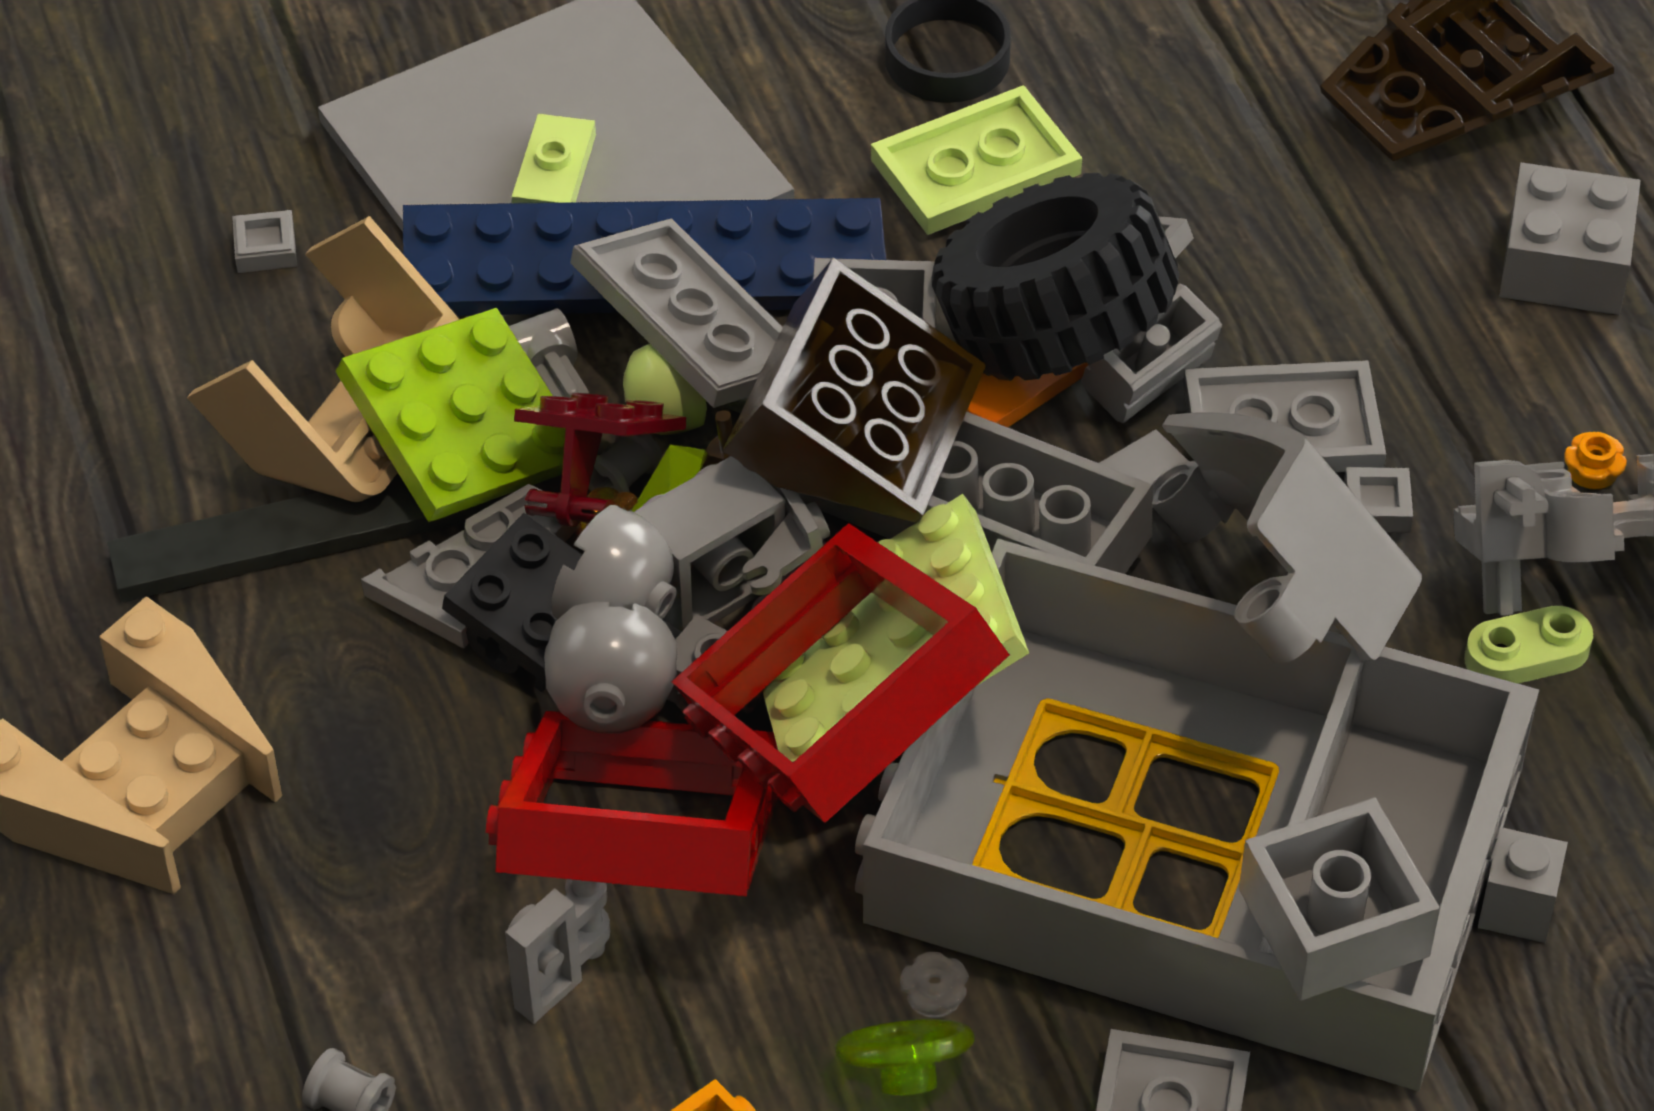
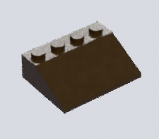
[723,258,986,523]

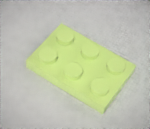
[871,85,1082,235]

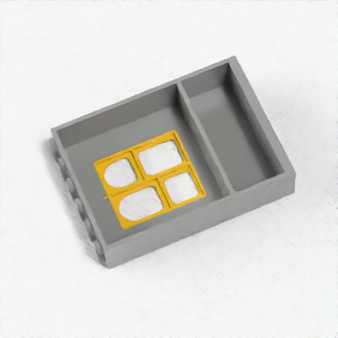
[855,539,1539,1091]

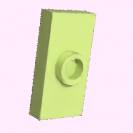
[511,114,596,203]

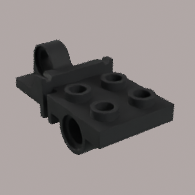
[442,513,681,700]

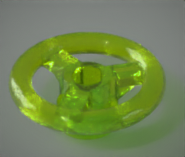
[835,1019,975,1095]

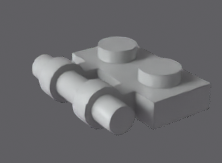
[505,879,611,1024]

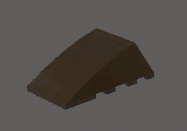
[1320,0,1614,161]

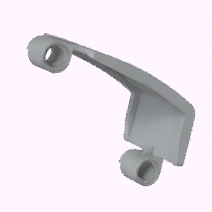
[1152,412,1422,664]

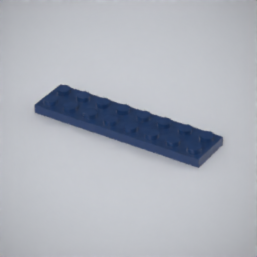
[403,198,886,316]

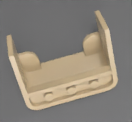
[187,216,460,502]

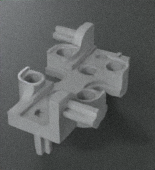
[1454,454,1654,615]

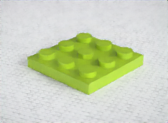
[335,308,566,522]

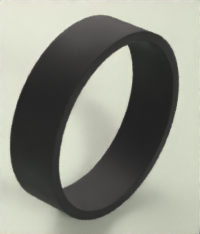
[885,0,1011,103]

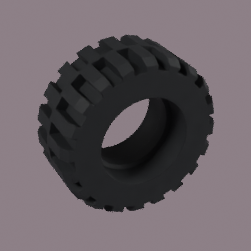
[931,172,1179,381]

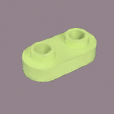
[1464,606,1593,684]

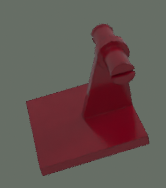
[514,393,686,527]

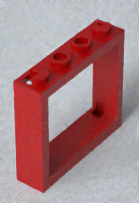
[671,523,1010,823]
[485,711,778,896]

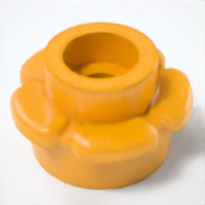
[1564,432,1627,489]

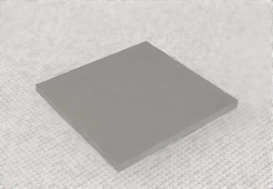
[318,0,794,326]

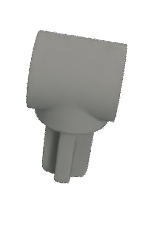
[509,309,589,398]

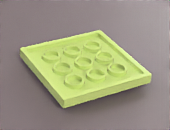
[762,494,1029,762]

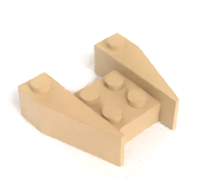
[0,596,282,894]

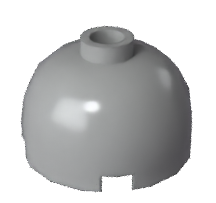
[552,505,676,619]
[544,602,677,734]

